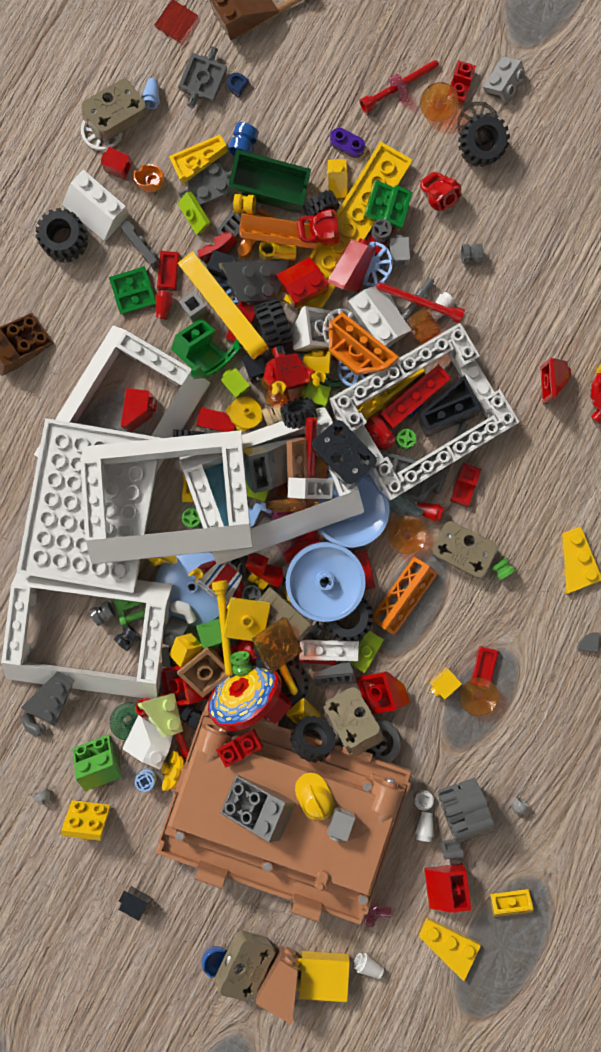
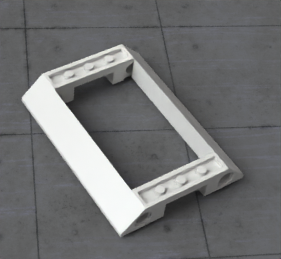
[330,323,519,500]
[34,326,210,473]
[179,406,364,566]
[80,430,253,564]
[1,573,173,699]

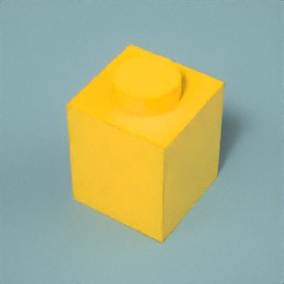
[169,633,202,667]
[429,668,462,699]

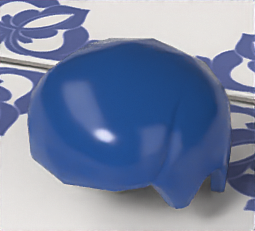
[201,946,227,978]

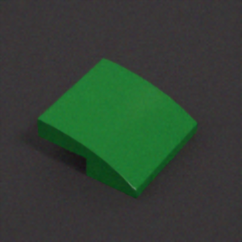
[363,180,413,229]
[108,266,156,314]

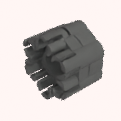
[438,777,495,845]

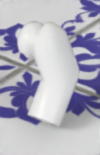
[170,601,197,624]

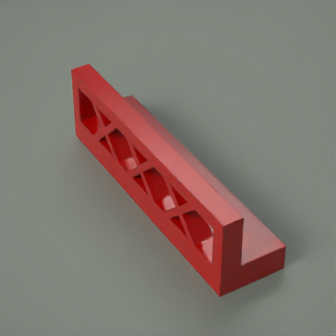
[379,364,451,429]

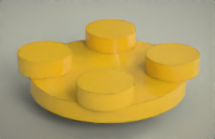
[226,396,263,432]
[161,751,183,791]

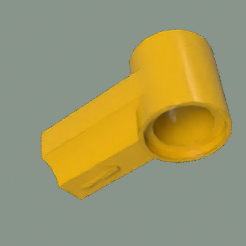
[259,241,296,261]

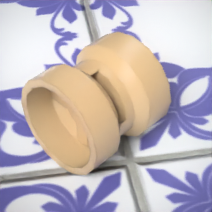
[261,403,283,426]

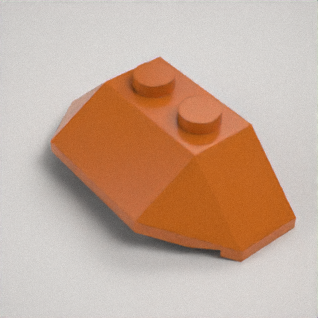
[329,312,399,375]

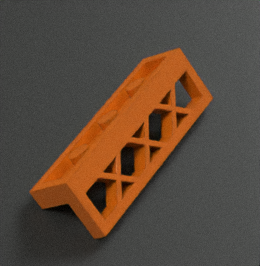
[239,213,317,249]
[373,557,438,636]

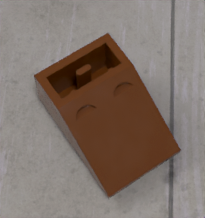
[0,313,53,376]

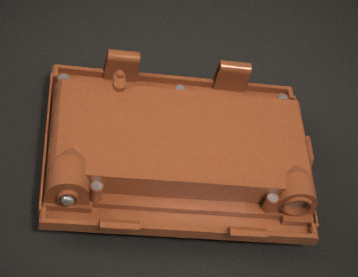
[156,700,413,925]

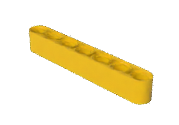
[178,251,269,360]

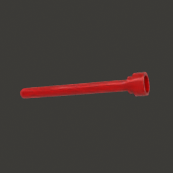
[359,60,439,114]
[376,282,465,324]

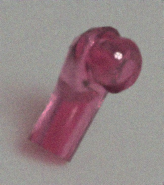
[389,74,408,102]
[364,906,391,927]

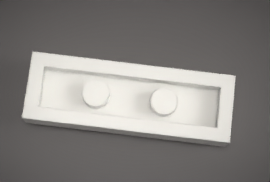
[300,640,359,661]

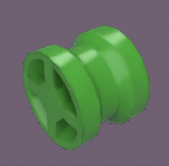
[396,429,416,450]
[182,508,201,528]
[491,557,516,580]
[230,651,252,675]

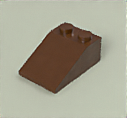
[209,0,279,41]

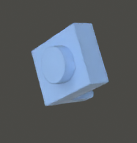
[249,502,273,528]

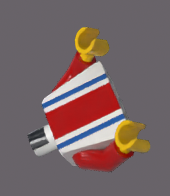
[188,559,243,609]

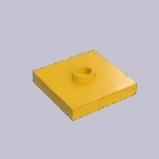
[223,597,270,642]

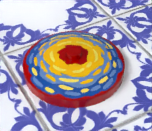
[208,663,281,731]

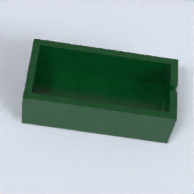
[227,149,311,213]

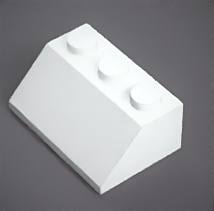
[62,170,130,242]
[348,286,412,348]

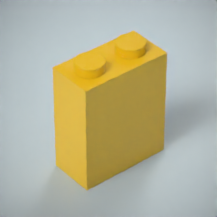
[296,951,350,1002]

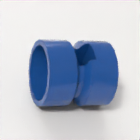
[228,122,259,156]

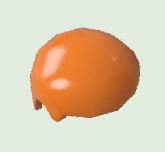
[133,164,164,193]

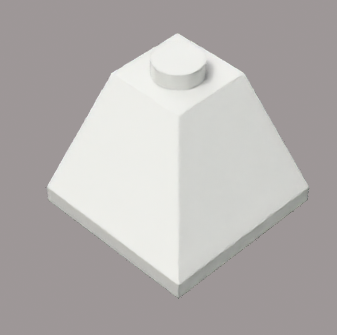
[292,306,331,352]
[123,715,173,769]

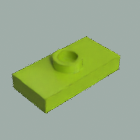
[178,191,211,235]
[349,631,384,673]

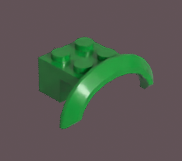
[171,318,242,379]

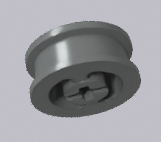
[366,719,400,762]

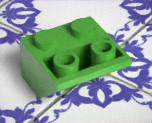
[73,734,122,792]

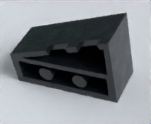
[419,375,481,438]

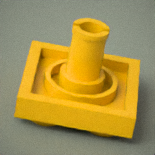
[61,800,110,841]

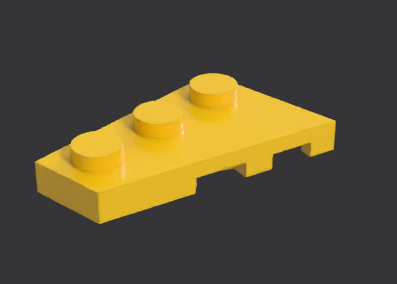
[169,135,228,185]
[561,526,601,594]
[419,917,481,981]

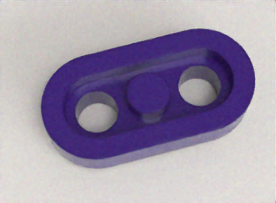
[330,128,365,158]

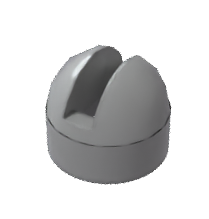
[33,788,51,805]
[512,797,529,815]

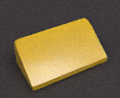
[286,698,321,724]
[490,889,534,917]

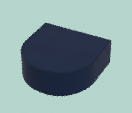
[227,73,250,97]

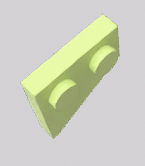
[138,693,183,737]

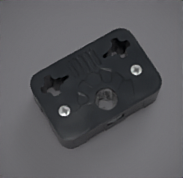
[312,420,377,488]

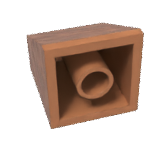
[256,946,298,1024]

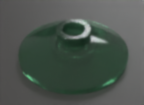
[109,702,139,740]

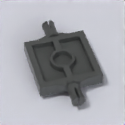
[178,46,227,109]
[178,159,232,208]

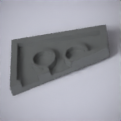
[21,671,75,726]

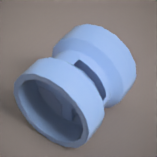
[135,768,157,792]

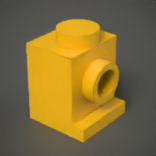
[303,350,332,373]

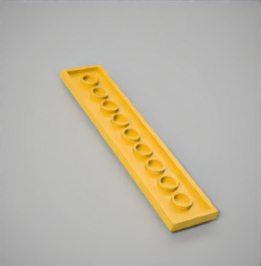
[283,141,413,311]

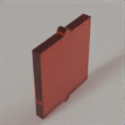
[154,0,198,43]

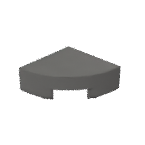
[577,632,600,652]

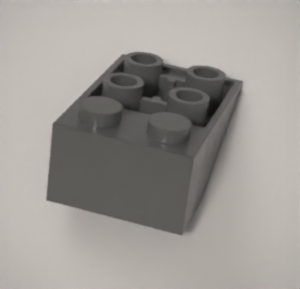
[243,437,299,493]
[220,775,296,842]

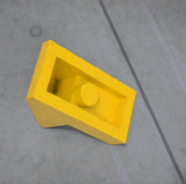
[327,159,347,199]

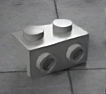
[483,56,525,103]

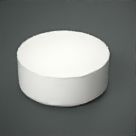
[414,790,434,811]

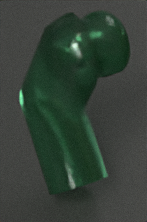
[319,373,341,389]

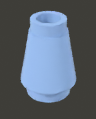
[142,78,160,109]

